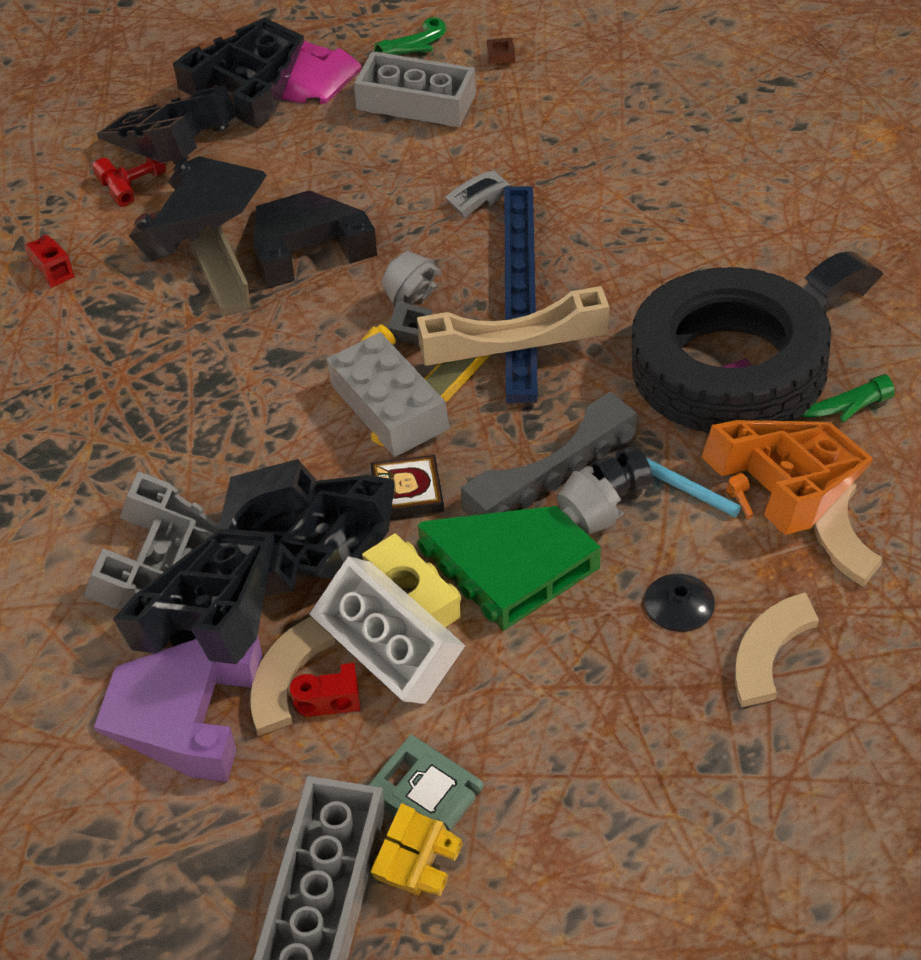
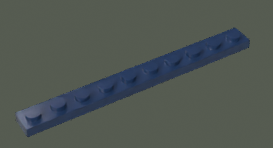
[504,186,538,403]

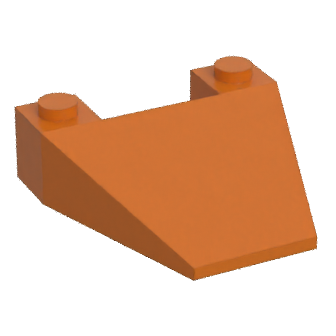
[702,420,873,535]

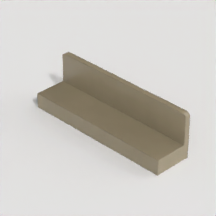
[189,225,251,317]

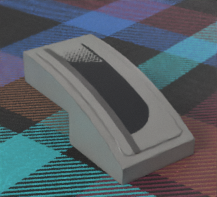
[446,170,511,218]

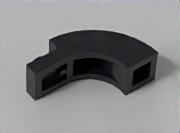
[803,251,883,312]

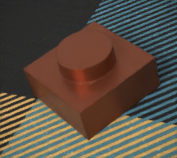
[486,38,515,65]

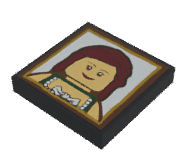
[370,455,444,518]

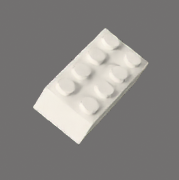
[310,557,465,704]

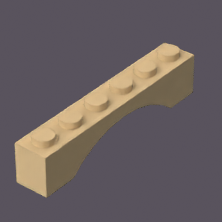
[417,286,610,366]

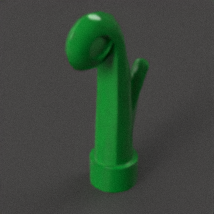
[374,17,447,56]
[800,374,895,423]

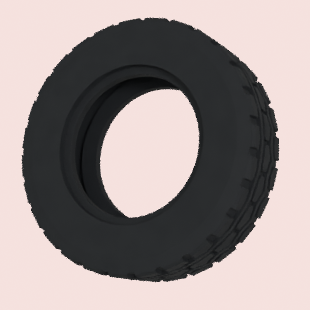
[632,267,832,433]

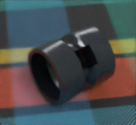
[591,446,652,498]

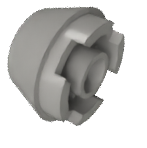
[381,251,442,307]
[557,466,624,534]

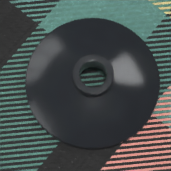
[644,574,715,632]

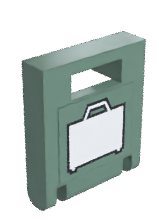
[369,734,484,832]

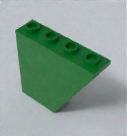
[417,506,601,631]

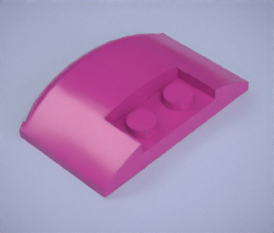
[281,41,362,104]

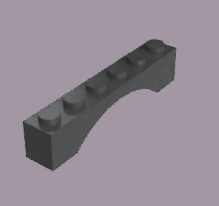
[461,391,637,516]

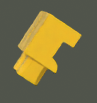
[371,803,463,896]

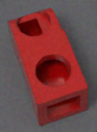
[25,234,75,288]
[289,663,361,717]

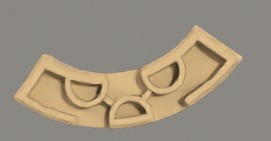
[813,483,882,587]
[735,592,819,708]
[251,616,335,736]

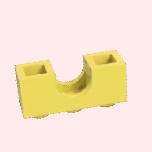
[362,533,461,627]

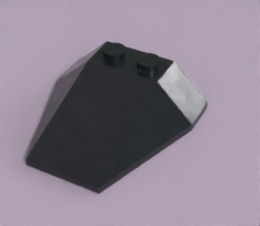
[256,475,395,578]

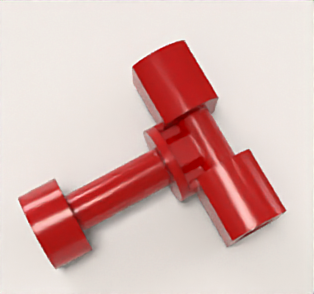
[92,157,166,207]

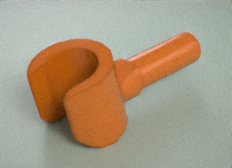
[726,473,754,519]

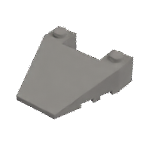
[84,471,219,609]

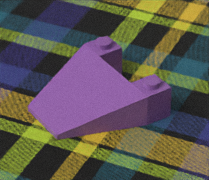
[94,635,263,782]

